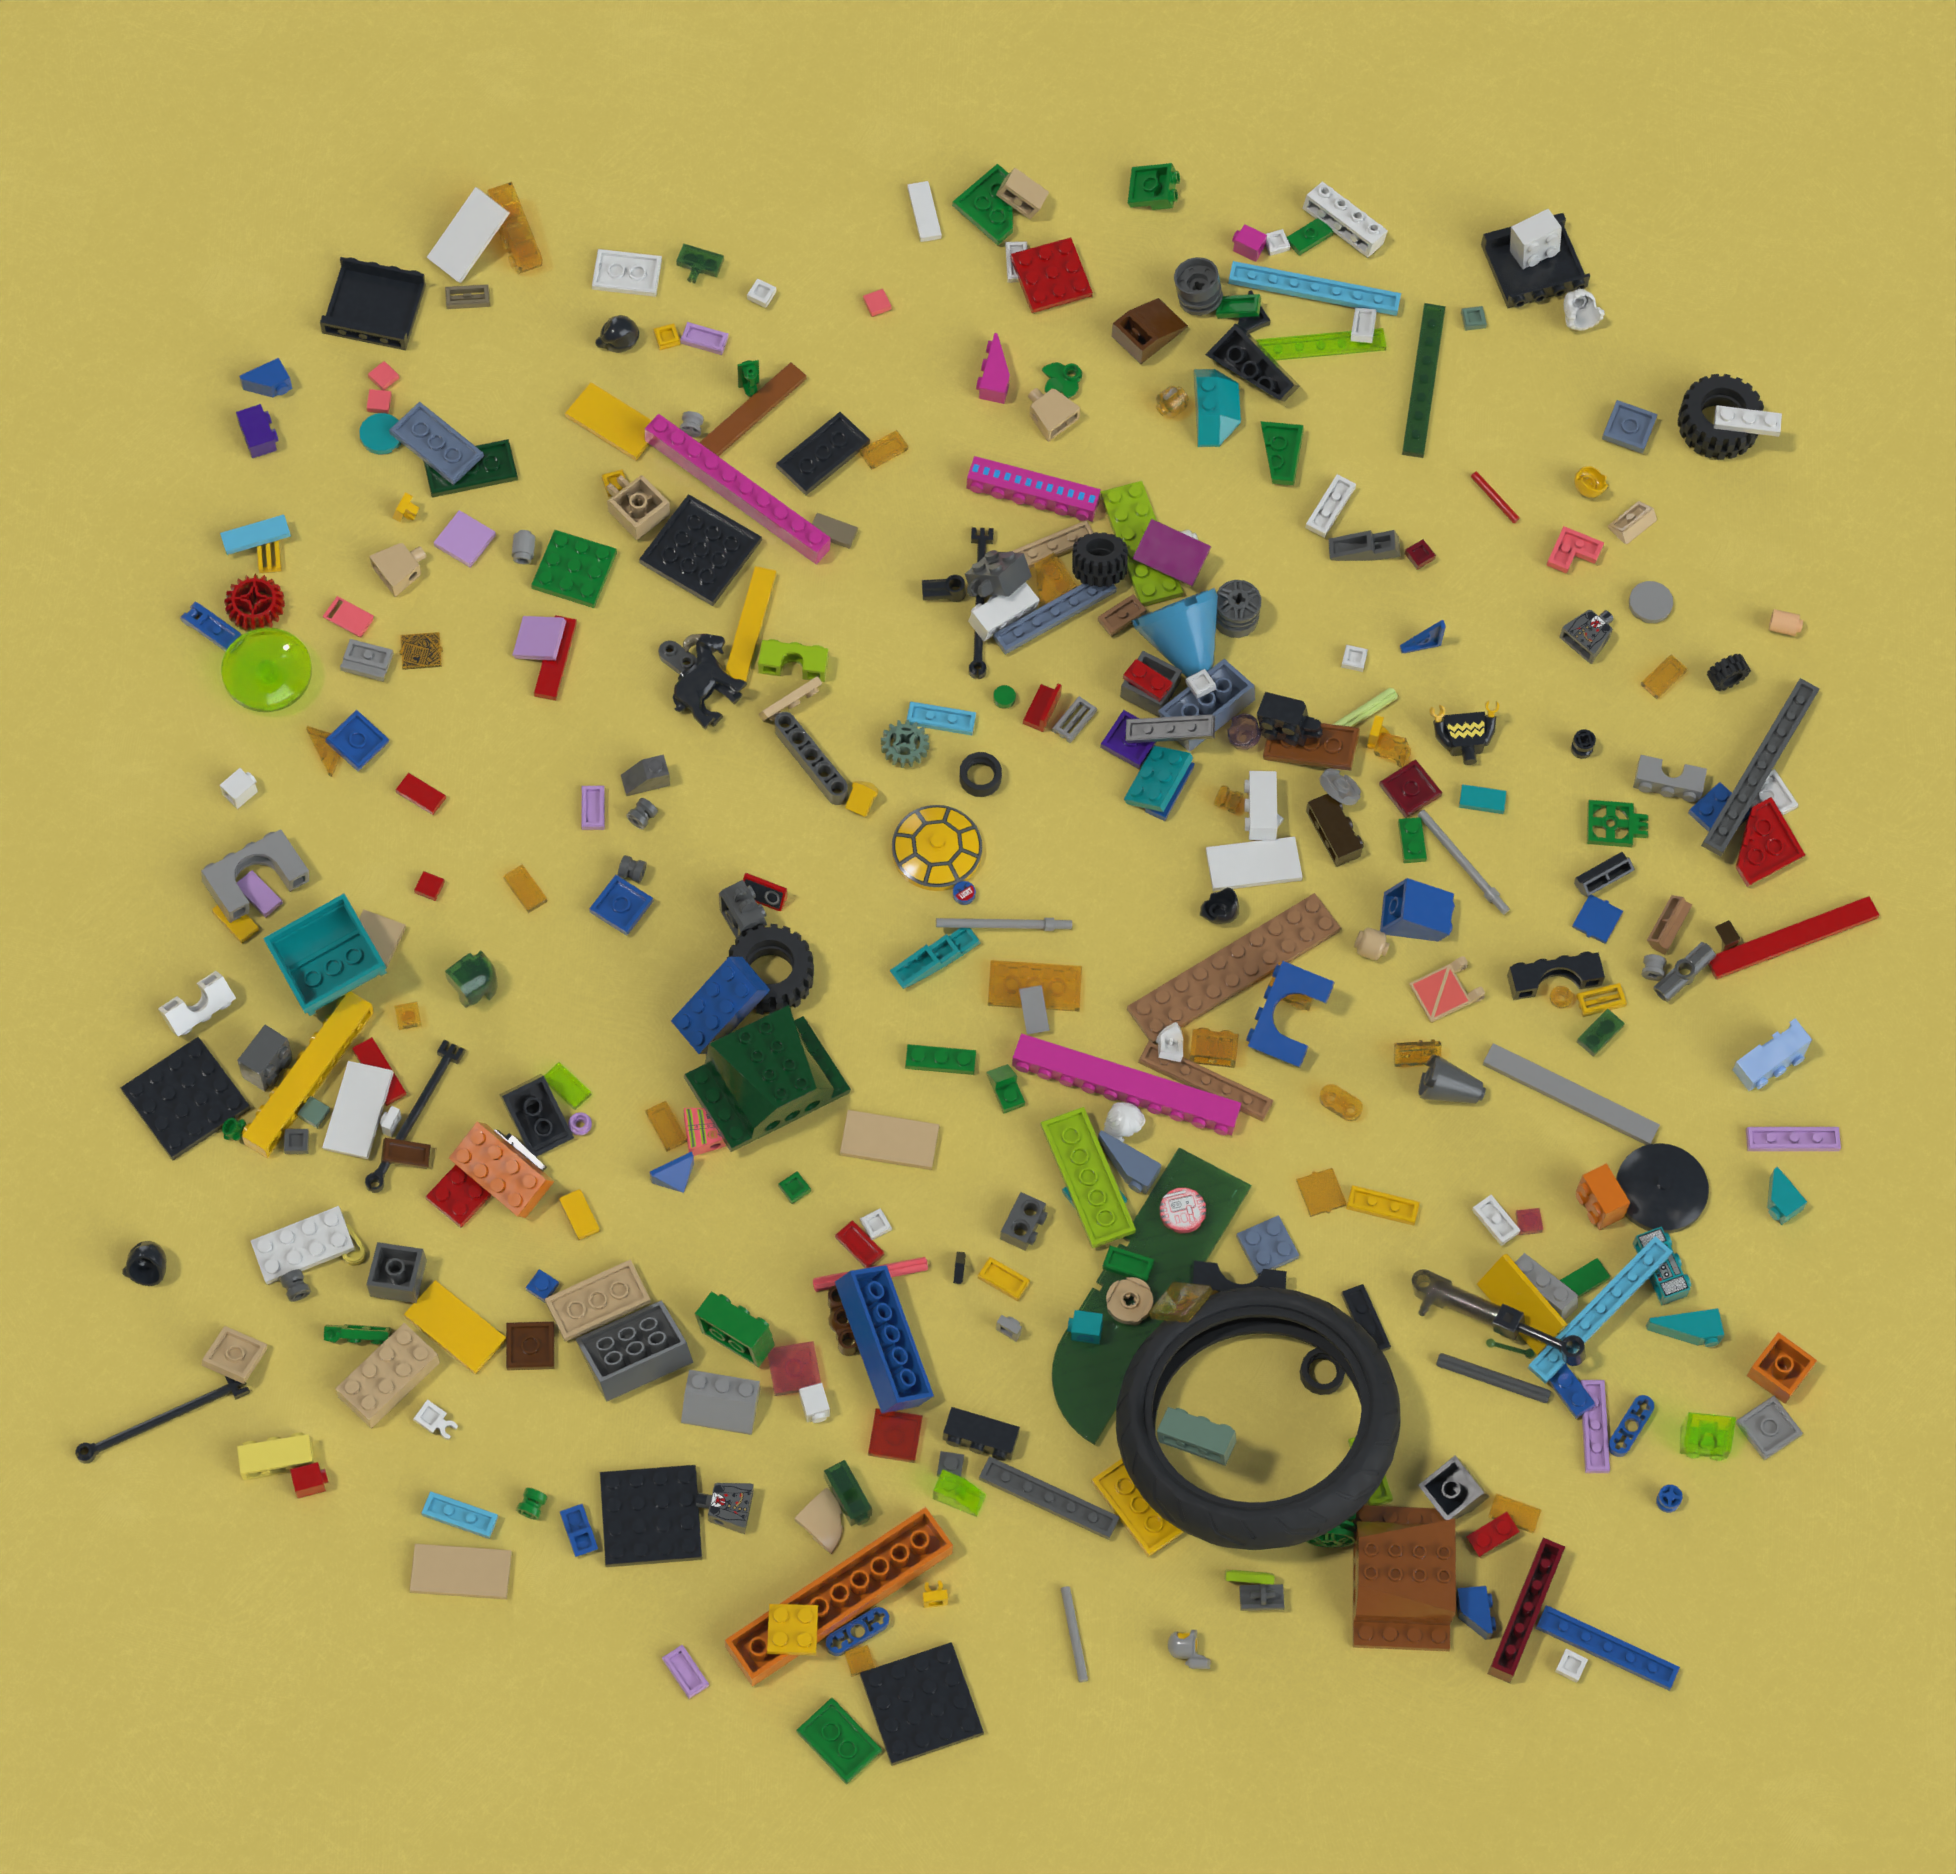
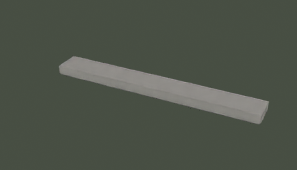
[1483,1043,1660,1145]

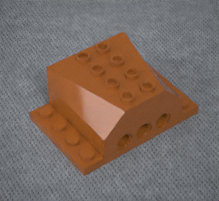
[1353,1505,1456,1652]

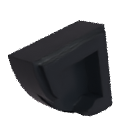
[953,1252,966,1284]

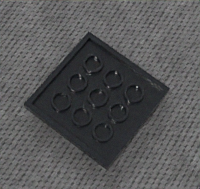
[639,494,762,606]
[120,1037,251,1161]
[600,1465,702,1567]
[860,1642,984,1766]

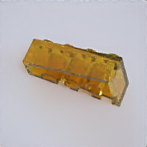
[487,182,543,274]

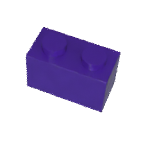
[236,404,279,458]

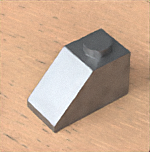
[621,754,670,796]

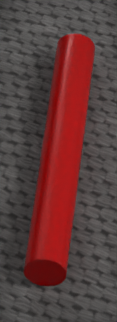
[1471,471,1520,523]

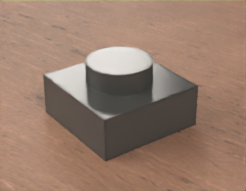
[284,1129,309,1154]
[937,1451,964,1480]

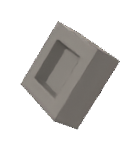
[996,1315,1022,1342]

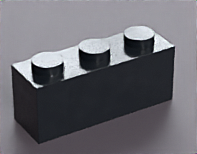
[943,1407,1020,1461]

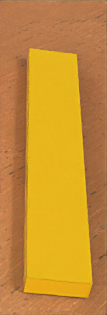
[725,566,776,689]

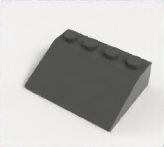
[576,1300,693,1402]

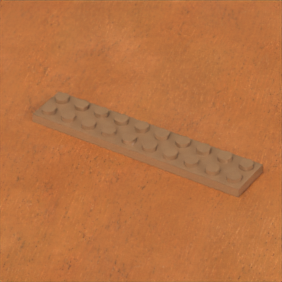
[1127,893,1341,1044]

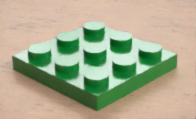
[531,530,617,608]

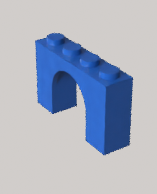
[1246,961,1335,1068]

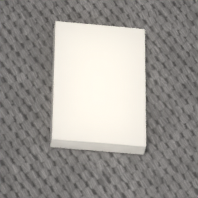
[592,249,662,297]

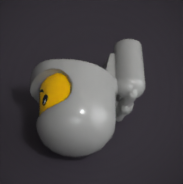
[1168,1630,1211,1669]

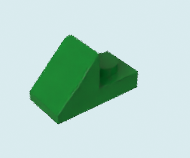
[986,1064,1025,1114]

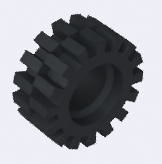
[1707,654,1751,691]

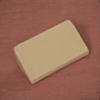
[1608,501,1657,544]

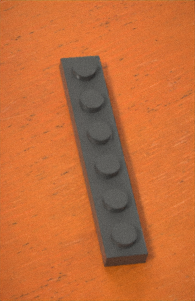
[979,1456,1119,1540]

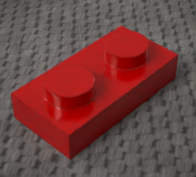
[1123,659,1173,702]
[1466,1512,1520,1557]

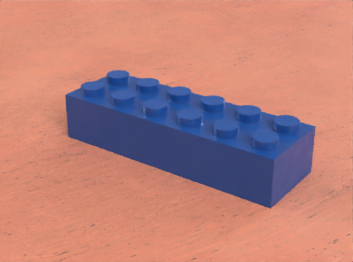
[835,1265,934,1413]

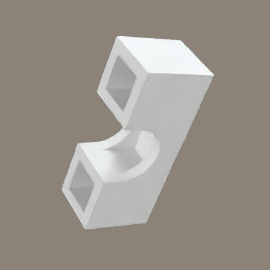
[158,971,236,1036]

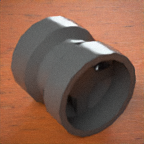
[626,798,658,829]
[618,855,647,883]
[280,1269,311,1302]

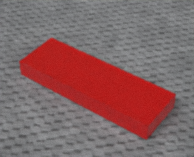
[352,1037,407,1106]

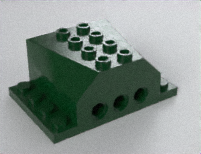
[684,1005,851,1152]

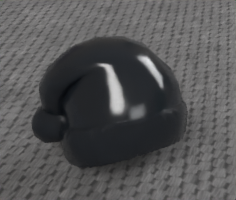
[595,315,639,353]
[122,1241,166,1286]

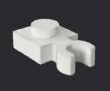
[413,1399,458,1440]

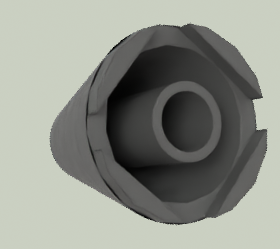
[1418,1054,1486,1104]

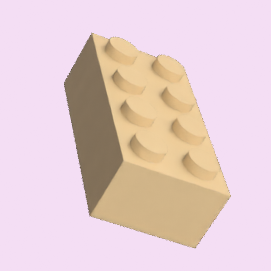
[335,1323,440,1429]

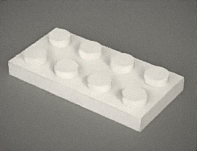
[251,1206,355,1285]

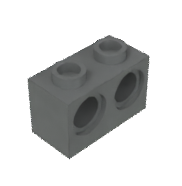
[1000,1192,1048,1251]

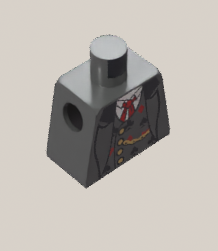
[1559,610,1614,664]
[696,1483,754,1534]

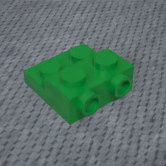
[1127,163,1180,210]

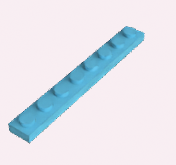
[1228,261,1401,316]
[1528,1236,1673,1384]

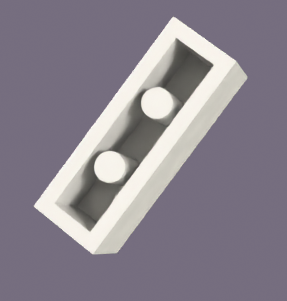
[968,582,1040,641]
[1244,771,1277,840]

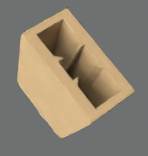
[1028,388,1080,442]
[370,543,427,597]

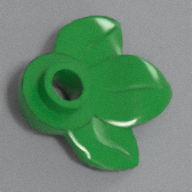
[1042,362,1082,398]

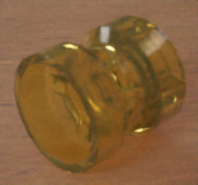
[1214,785,1243,814]

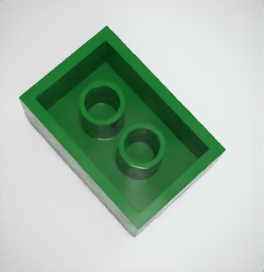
[695,1291,775,1368]

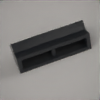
[1574,852,1635,896]

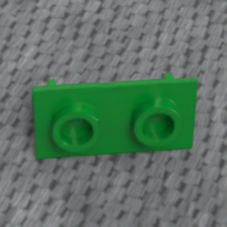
[737,360,760,397]

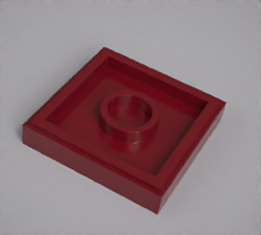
[1379,759,1442,818]

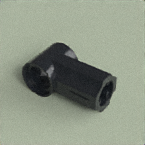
[922,575,966,602]

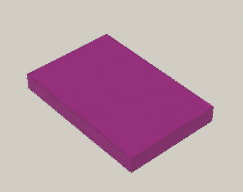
[1132,519,1212,587]

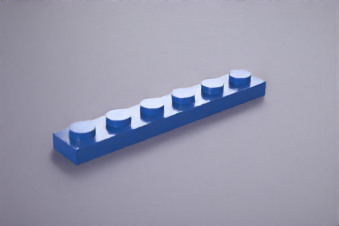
[1536,1605,1680,1691]

